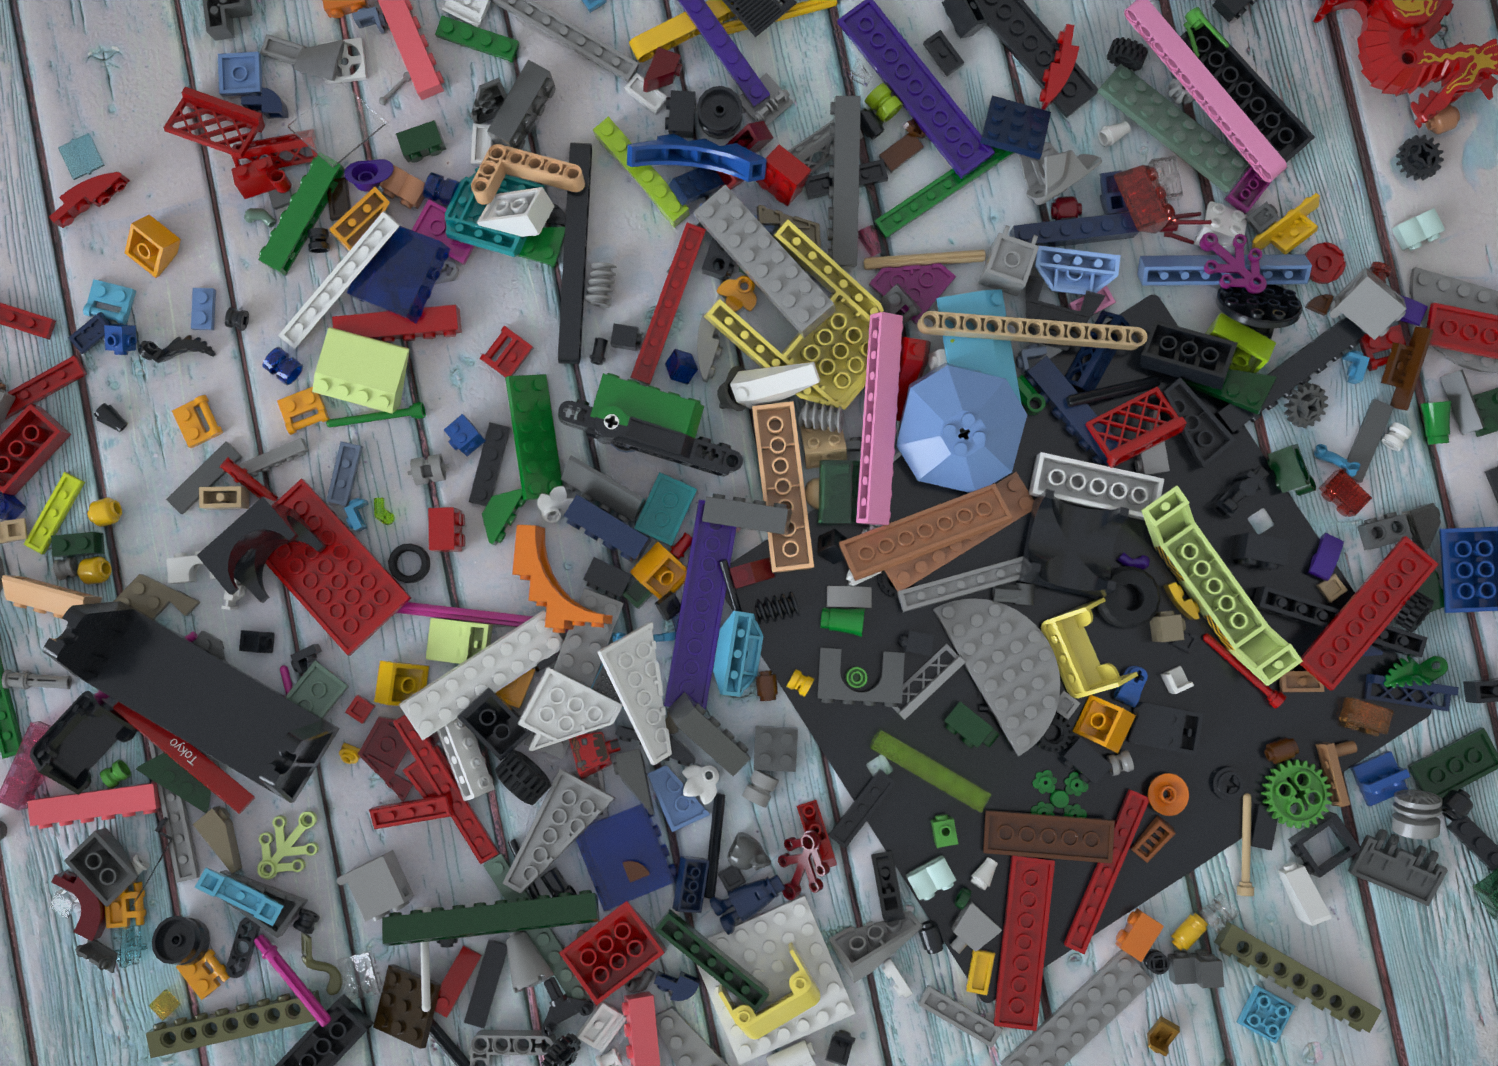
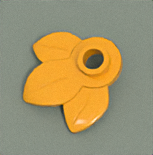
[717,275,757,312]

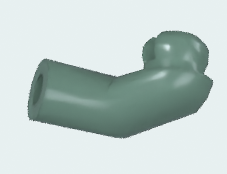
[244,208,276,228]

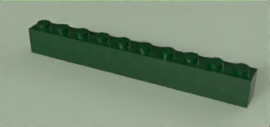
[382,890,600,946]

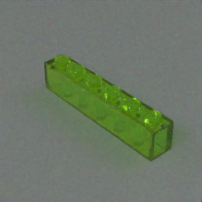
[869,728,992,813]

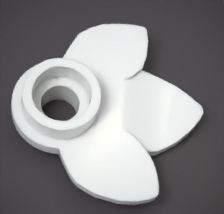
[537,486,574,523]
[682,765,719,805]

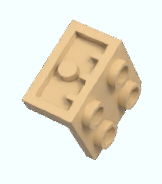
[800,423,847,469]

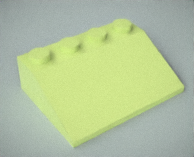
[312,327,410,413]

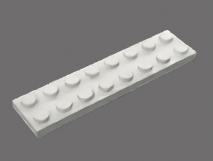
[399,610,564,740]

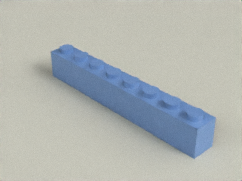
[1137,254,1312,286]

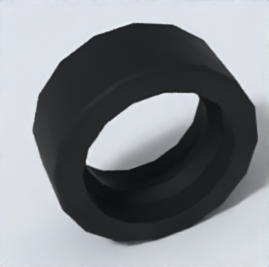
[388,543,430,583]

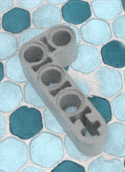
[470,1030,556,1066]

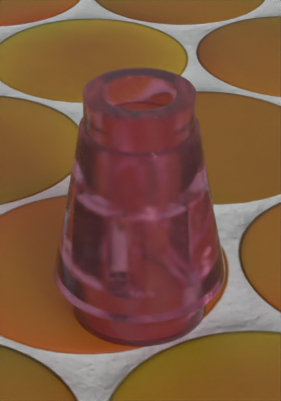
[858,225,882,257]

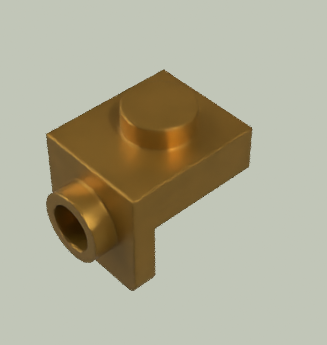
[1147,1016,1180,1057]

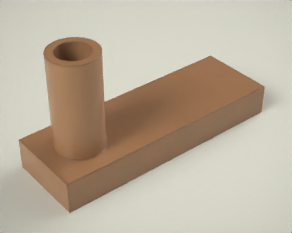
[1316,740,1357,807]

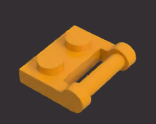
[277,387,329,435]
[171,395,223,448]

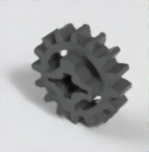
[1284,382,1328,428]

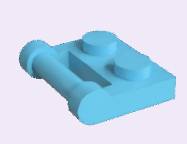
[83,279,136,325]

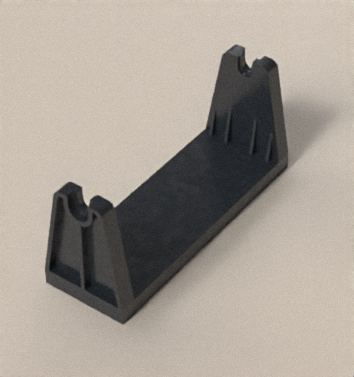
[43,601,340,803]

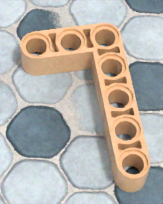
[471,144,585,205]

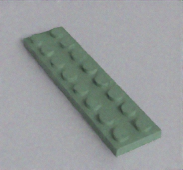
[1097,64,1249,193]

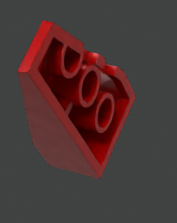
[896,337,931,421]

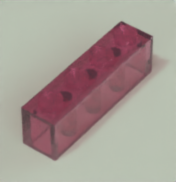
[0,721,51,811]

